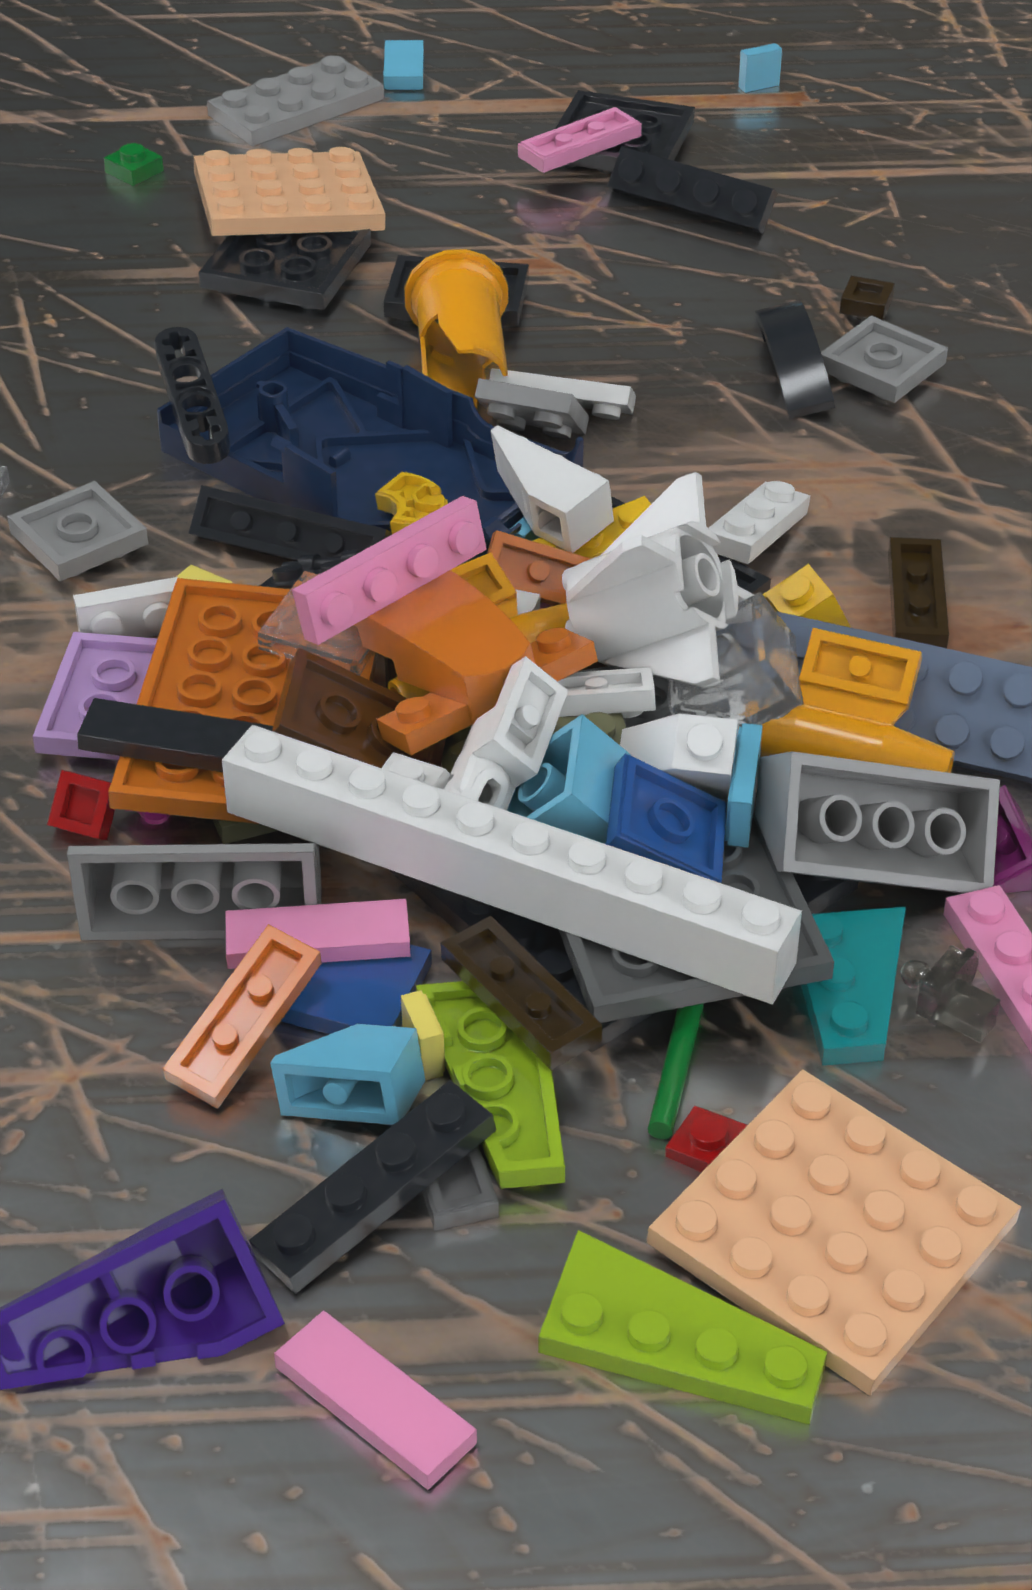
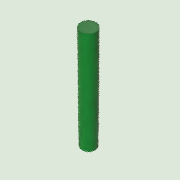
[647,1003,704,1140]

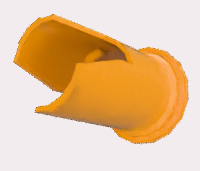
[404,249,508,410]

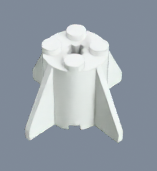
[562,472,769,687]

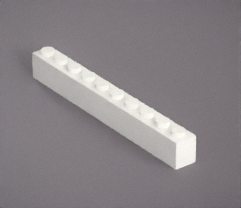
[222,725,802,1005]

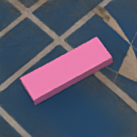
[518,107,641,173]
[225,899,411,969]
[274,1310,477,1490]

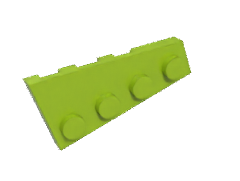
[416,981,565,1189]
[538,1230,827,1425]

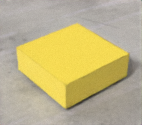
[401,990,445,1081]

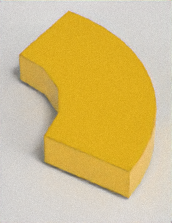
[375,472,448,534]

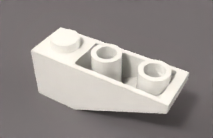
[491,425,614,553]

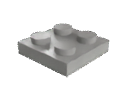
[821,316,948,403]
[475,378,589,439]
[7,481,148,581]

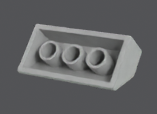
[755,751,1000,894]
[67,843,322,940]

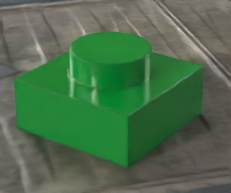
[104,143,164,186]

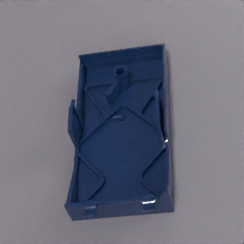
[157,327,584,566]

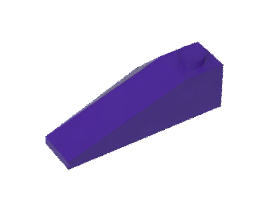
[0,1189,285,1390]

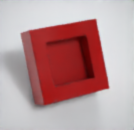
[47,770,115,840]
[665,1105,748,1172]

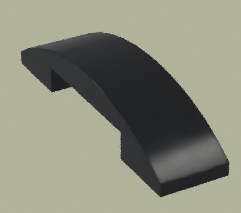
[755,300,835,419]

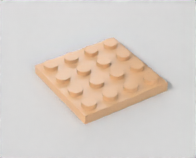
[194,147,386,236]
[647,1069,1021,1396]

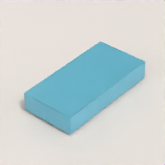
[383,40,424,90]
[725,723,763,847]

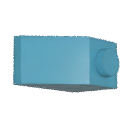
[270,1024,426,1125]

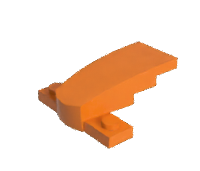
[354,570,598,755]

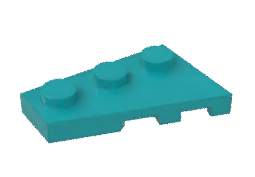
[801,907,906,1066]

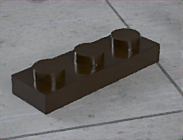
[888,537,949,648]
[440,916,602,1071]

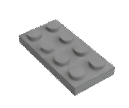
[207,55,384,146]

